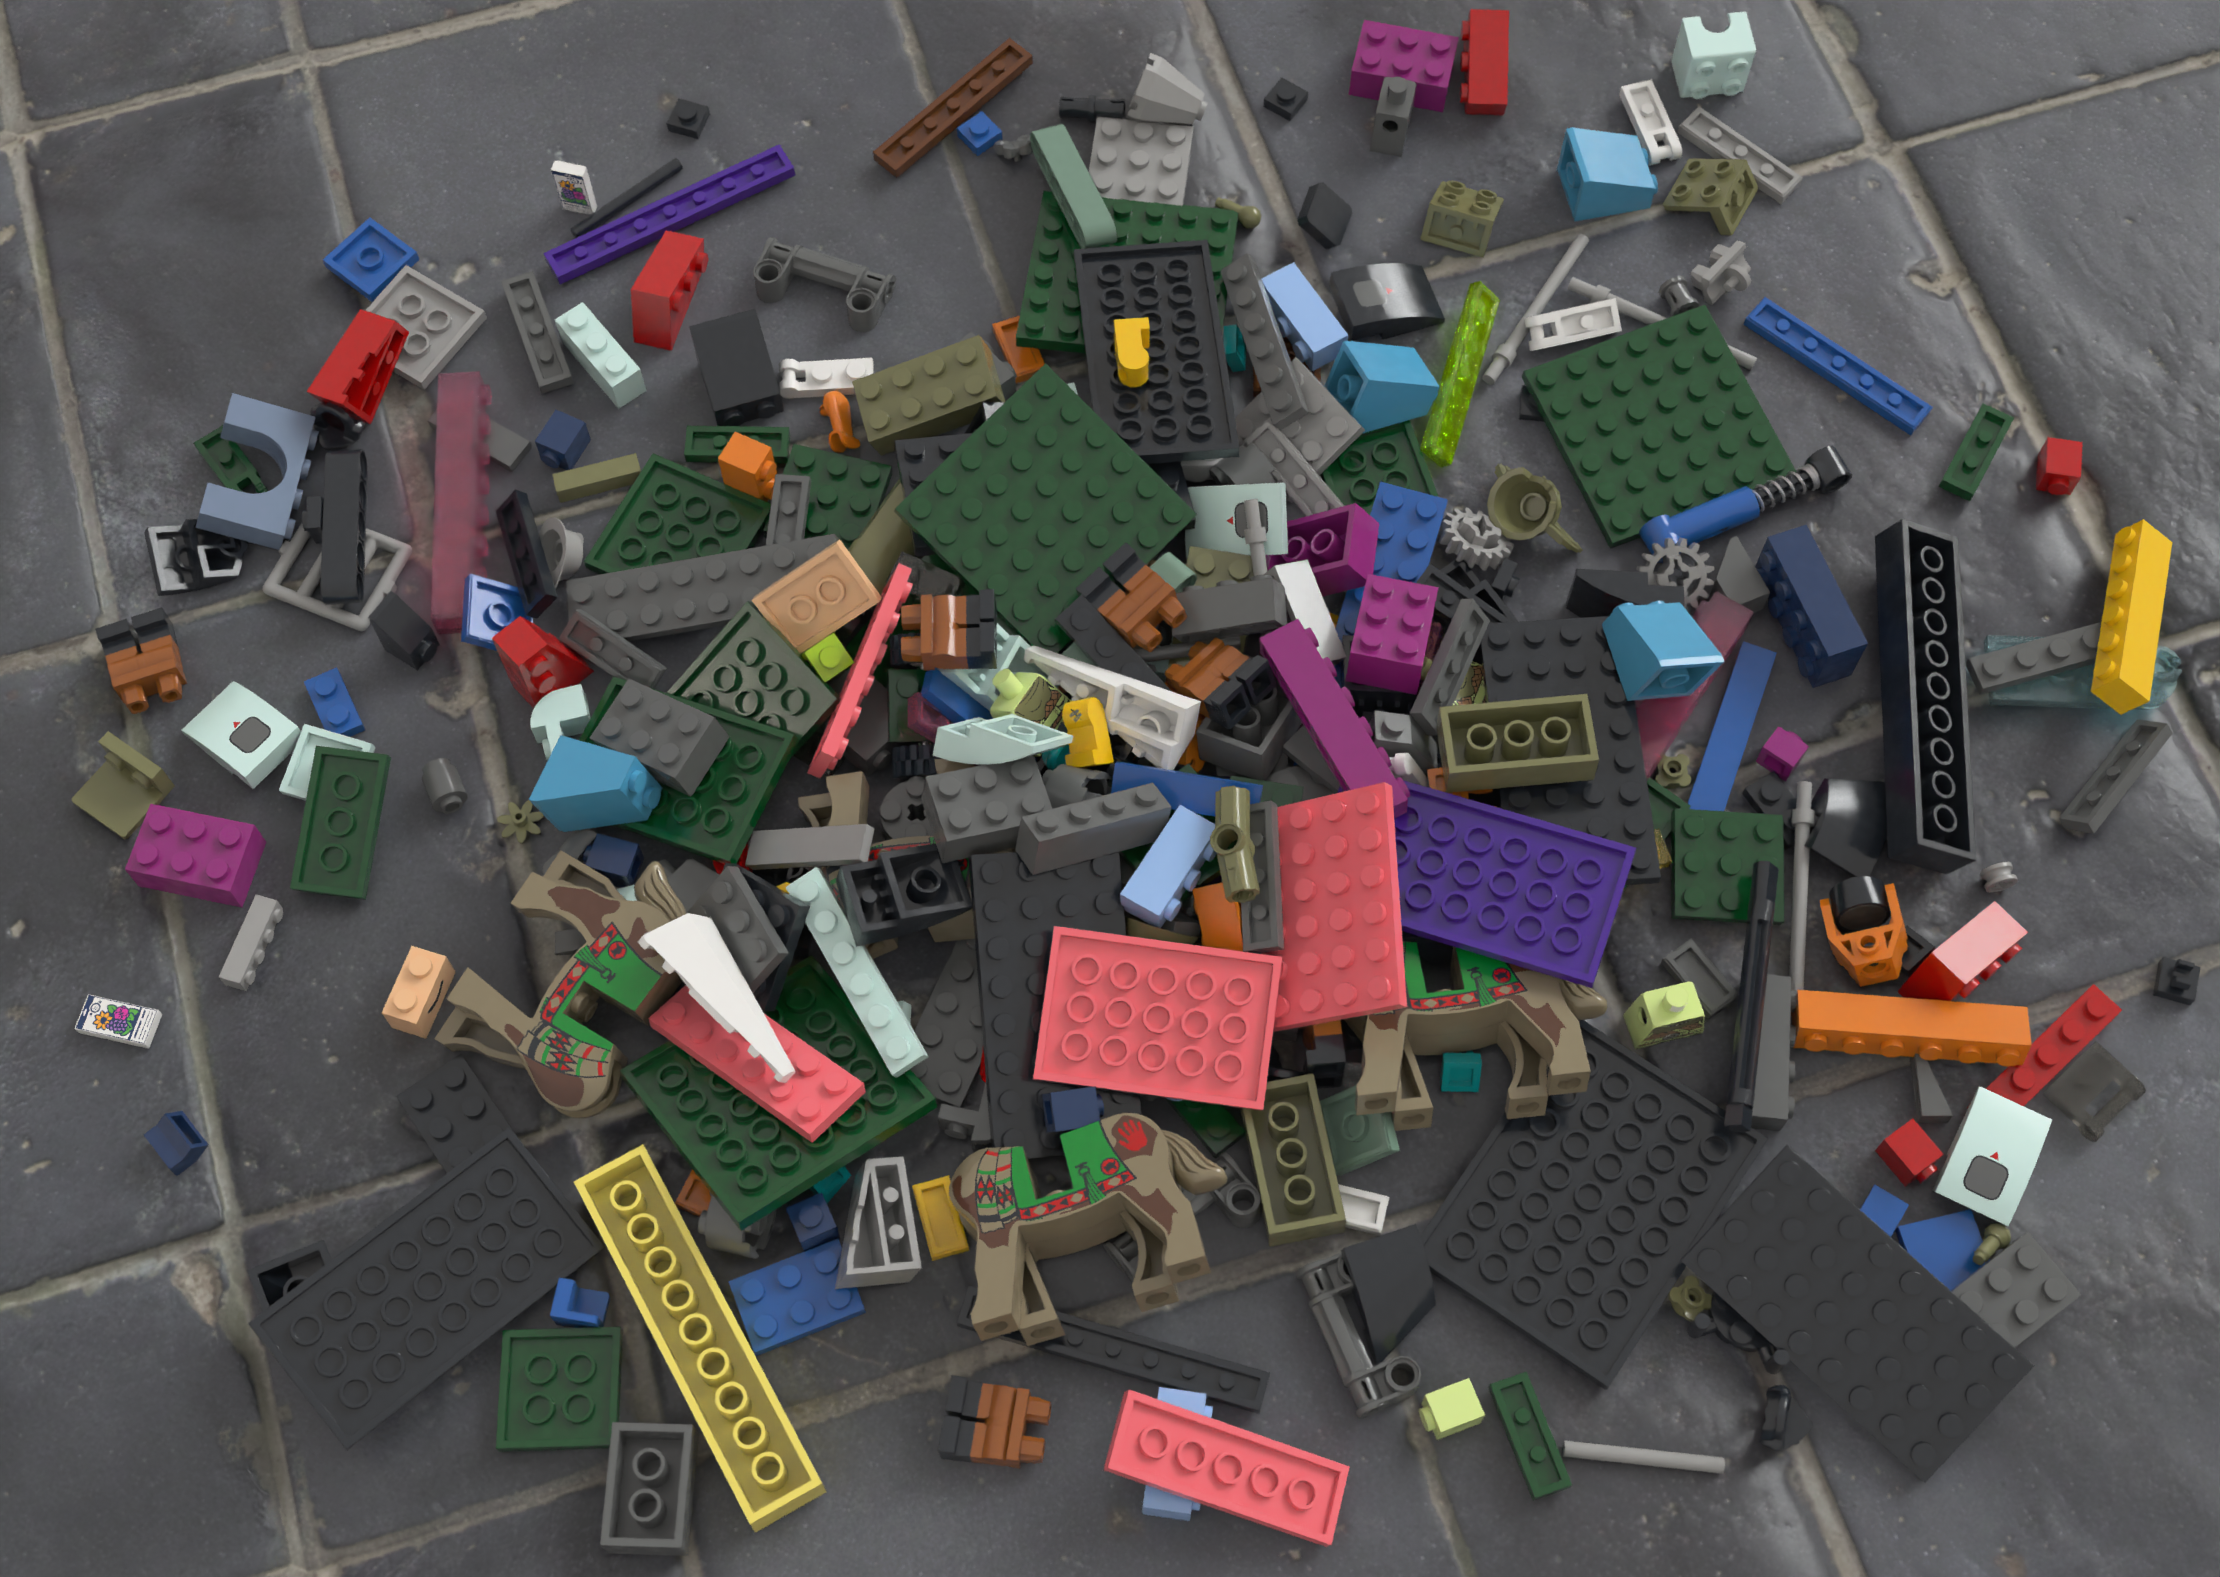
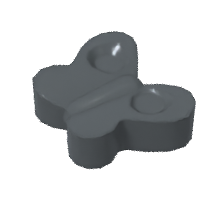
[995,135,1032,162]

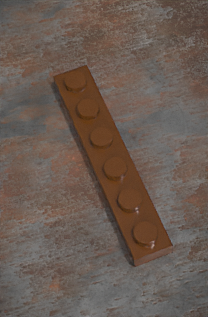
[873,38,1033,178]

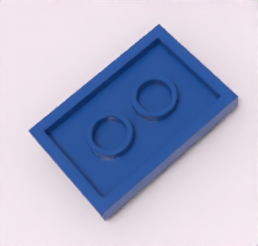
[728,1239,866,1356]

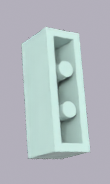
[555,302,646,409]

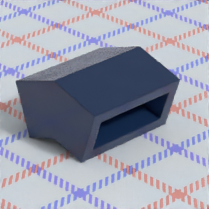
[144,1111,208,1176]

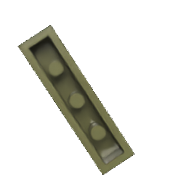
[552,453,641,503]

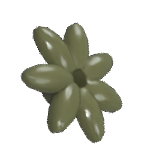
[497,800,544,844]

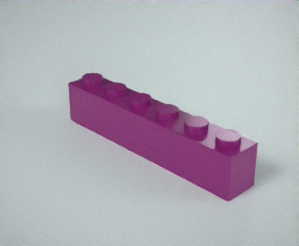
[1259,619,1410,819]

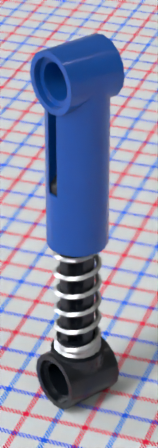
[1639,446,1853,563]

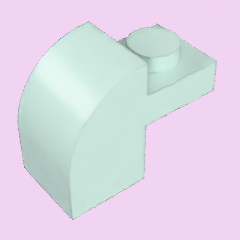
[530,684,591,761]

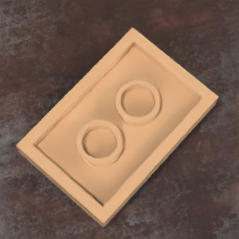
[752,539,882,654]

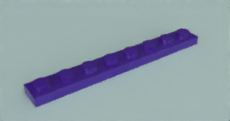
[543,145,795,285]

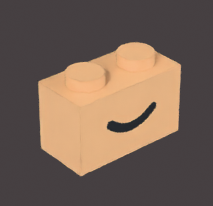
[382,946,456,1039]

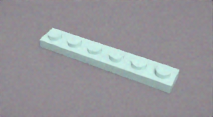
[786,867,929,1078]

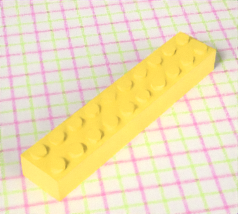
[574,1144,826,1533]

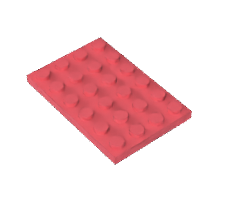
[1261,782,1407,1032]
[1033,926,1282,1111]

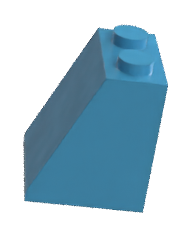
[1557,128,1658,222]
[1324,340,1440,433]
[1602,601,1724,701]
[529,735,663,832]

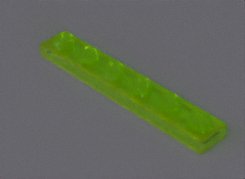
[1420,281,1500,468]

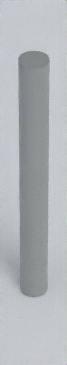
[1563,1441,1725,1474]

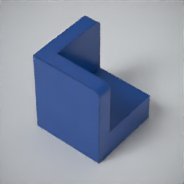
[550,1278,610,1328]

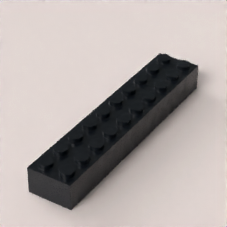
[1875,519,1977,874]

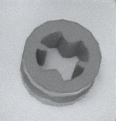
[1979,862,2018,893]

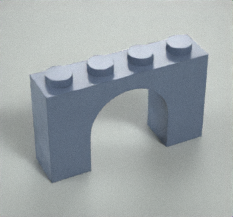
[196,393,319,550]

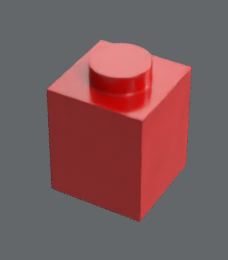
[2036,437,2082,495]
[1875,1118,1944,1187]

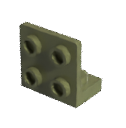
[1663,159,1759,236]
[1420,180,1504,258]
[72,731,175,839]

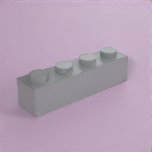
[219,894,283,991]

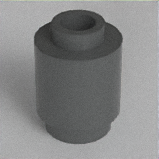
[422,758,468,814]

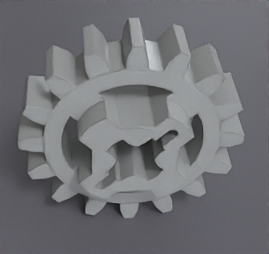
[1438,508,1514,571]
[1636,537,1714,609]

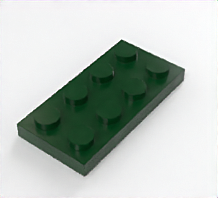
[290,746,391,900]

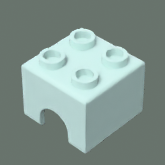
[1671,12,1756,99]

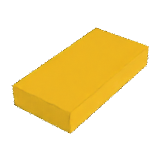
[912,1175,969,1261]

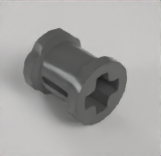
[1658,276,1700,317]

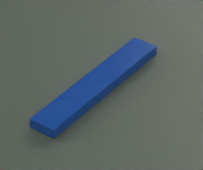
[1743,297,1933,435]
[1687,641,1777,811]

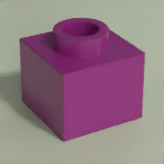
[1756,726,1809,782]

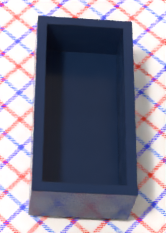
[1755,525,1868,688]

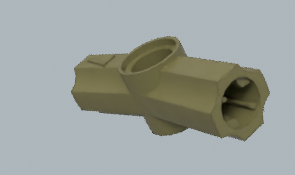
[1210,786,1260,903]

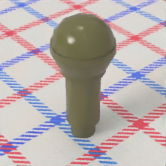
[1215,197,1262,229]
[1973,1223,2011,1265]

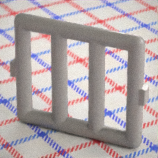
[262,523,413,631]

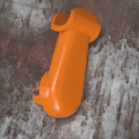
[819,391,860,454]

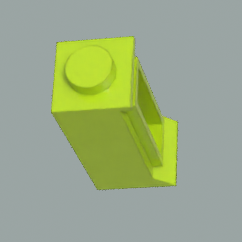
[801,633,854,683]

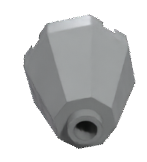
[1126,53,1208,126]

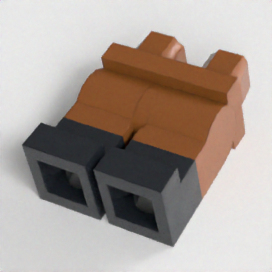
[1076,542,1187,652]
[901,589,997,671]
[95,607,187,714]
[1165,637,1277,730]
[1299,1020,1346,1089]
[938,1375,1052,1469]

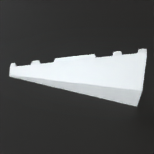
[1024,645,1201,770]
[638,913,796,1083]

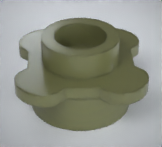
[1654,754,1691,789]
[1668,1276,1712,1321]

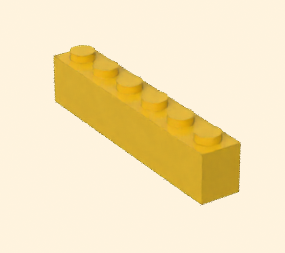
[2091,519,2172,715]

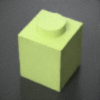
[1419,1378,1485,1440]

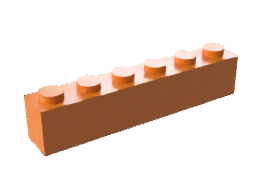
[1791,990,2032,1067]

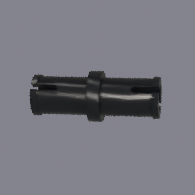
[1059,95,1126,122]

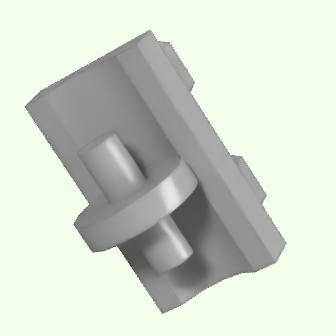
[1691,240,1751,305]

